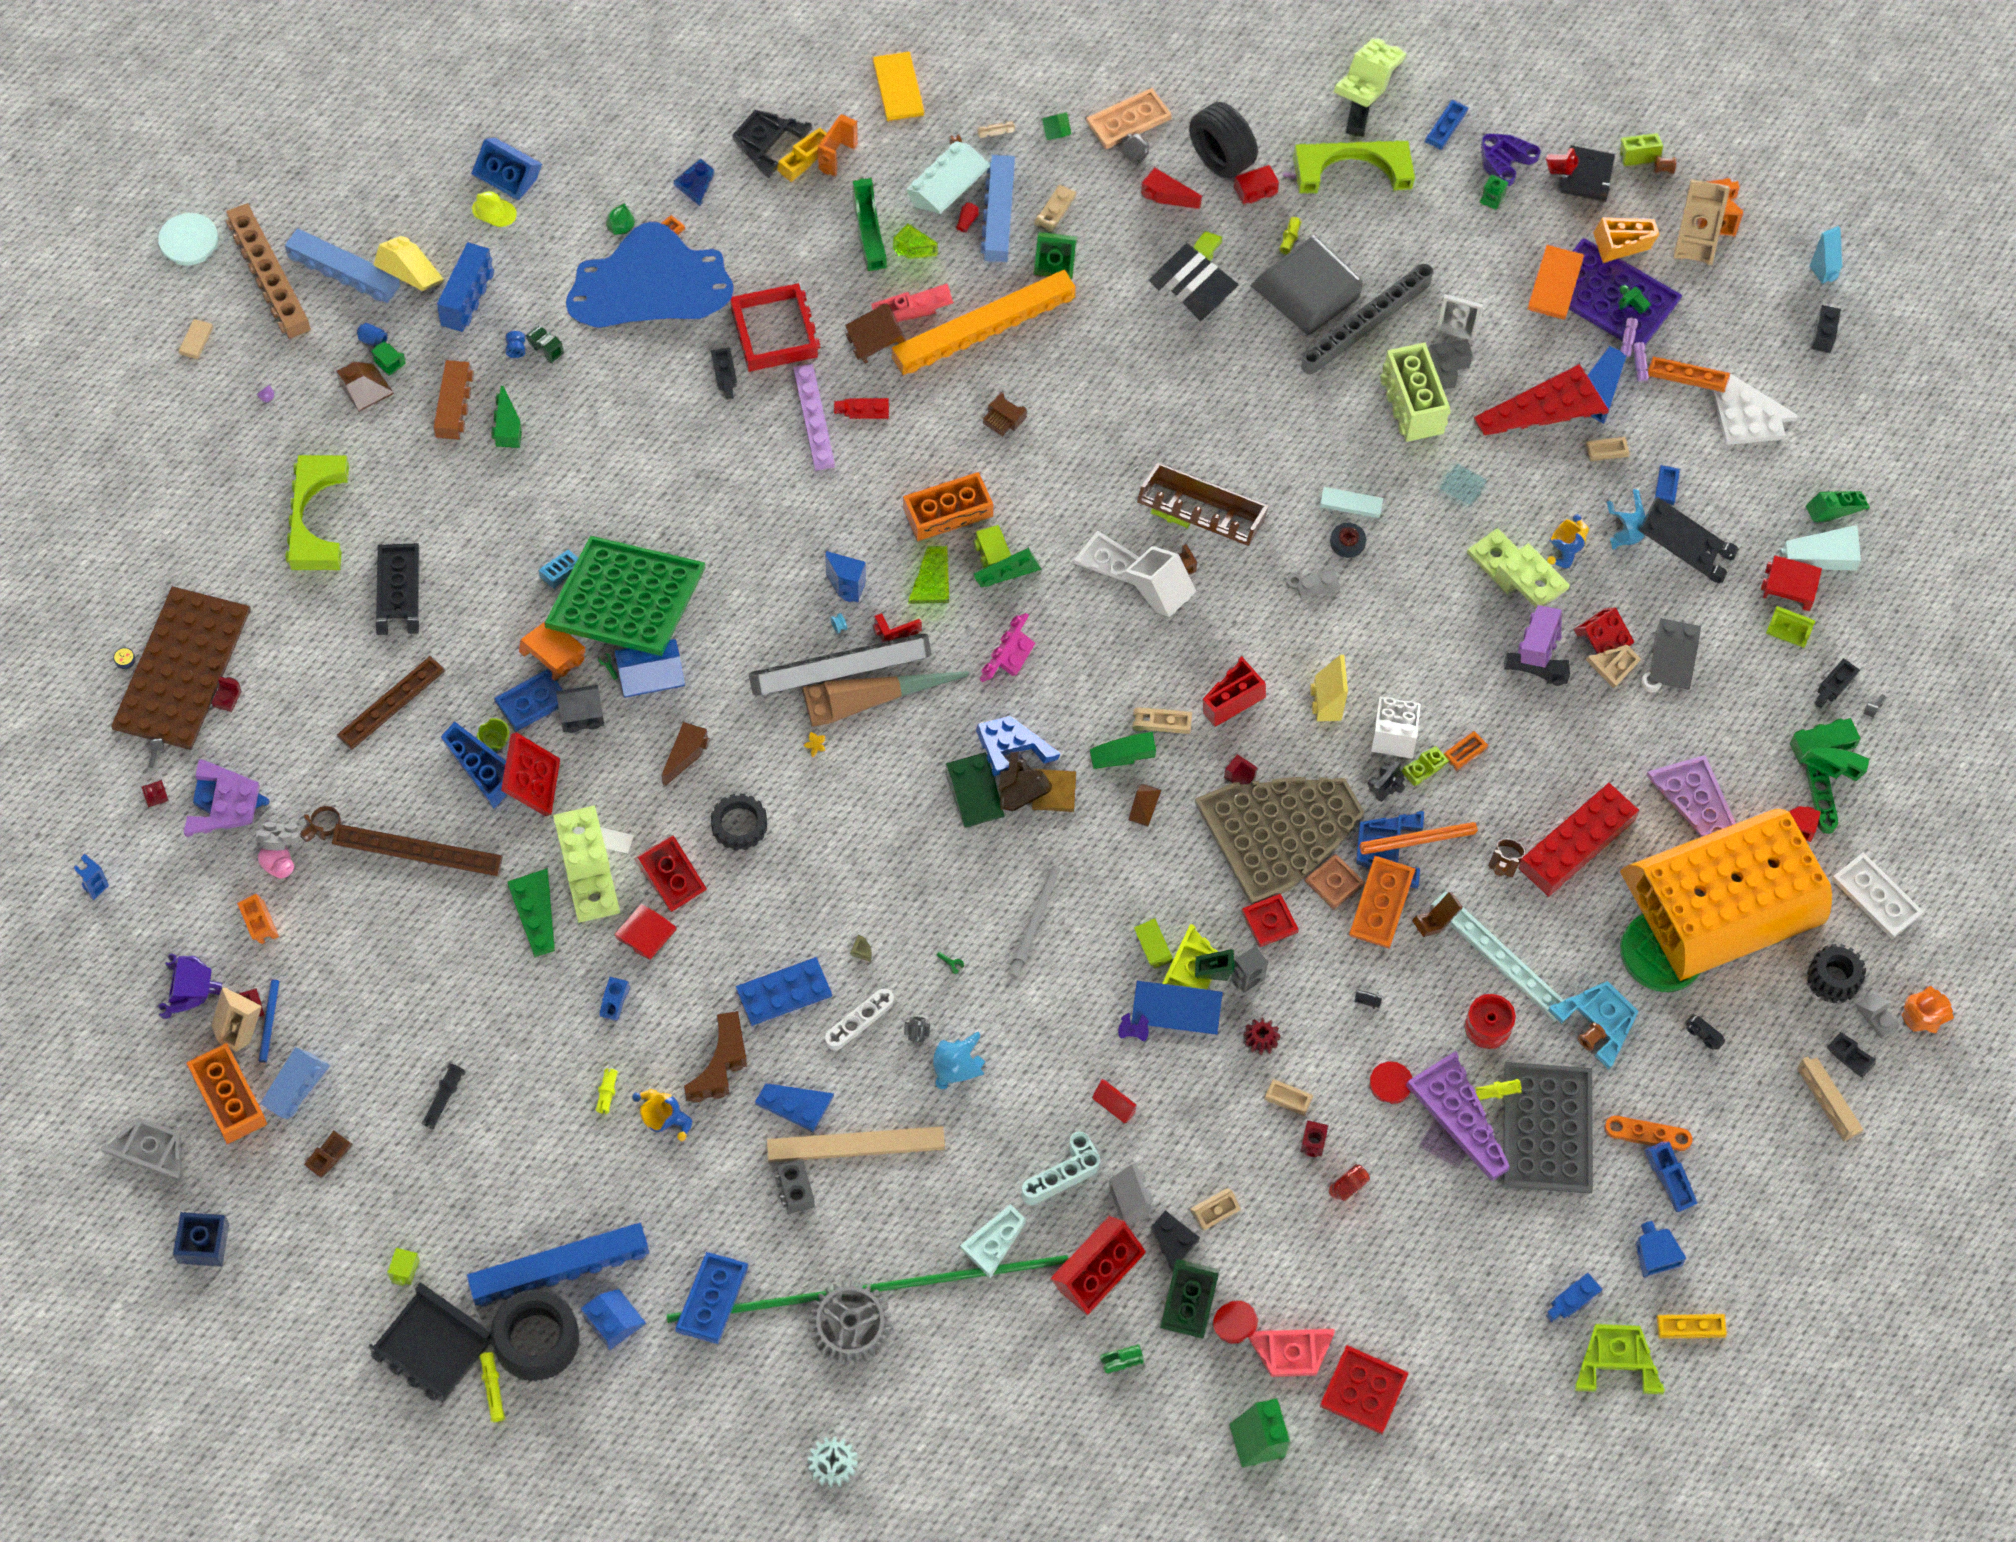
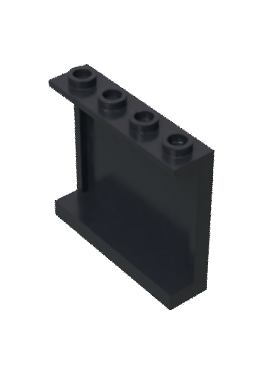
[368,1282,491,1403]

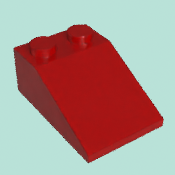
[634,835,707,912]

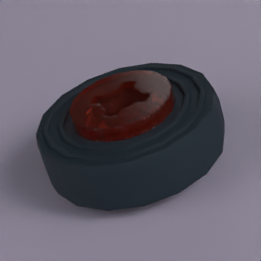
[1330,522,1367,558]

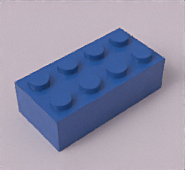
[437,242,494,332]

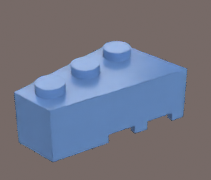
[260,1047,331,1119]

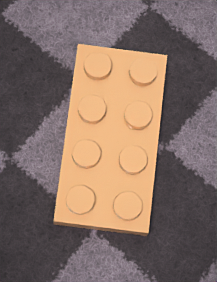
[1086,88,1172,149]

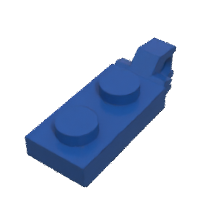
[1546,1273,1603,1323]

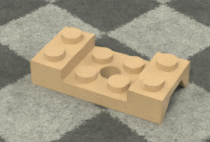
[1673,179,1730,265]

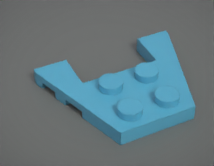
[1548,981,1639,1070]

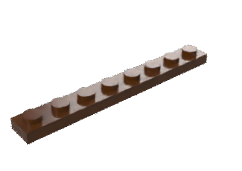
[332,823,503,877]

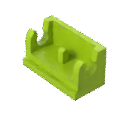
[1620,133,1663,166]
[1766,606,1815,648]
[1134,918,1173,969]

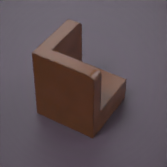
[1179,544,1198,575]

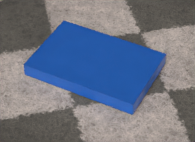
[494,669,563,732]

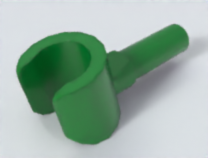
[598,653,619,680]
[937,951,964,974]

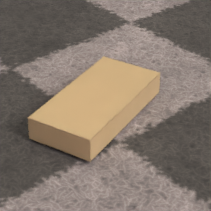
[179,319,213,359]
[1586,437,1630,461]
[1264,1079,1313,1116]

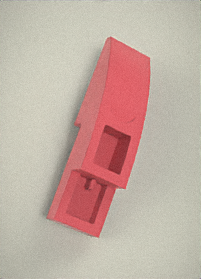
[871,284,954,322]

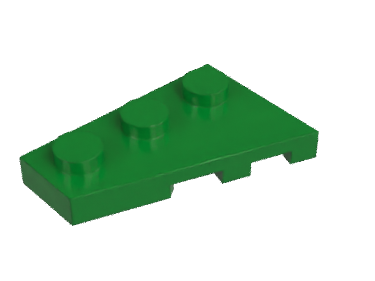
[974,547,1042,588]

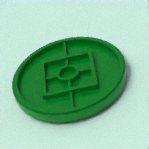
[1620,914,1700,992]

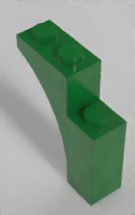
[852,177,887,271]

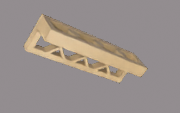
[1797,1057,1863,1142]

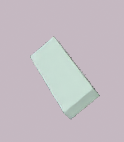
[1320,487,1383,519]

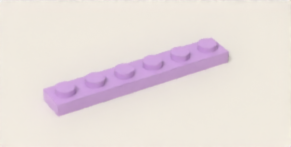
[793,364,835,471]

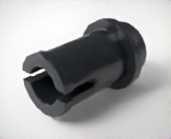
[1354,989,1382,1009]

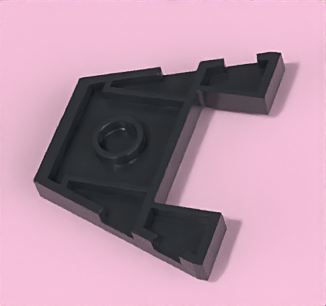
[732,109,812,178]

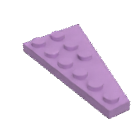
[1646,755,1736,837]

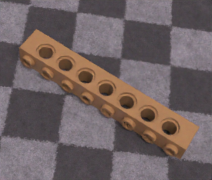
[225,203,311,339]

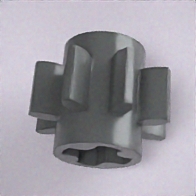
[904,1016,930,1042]

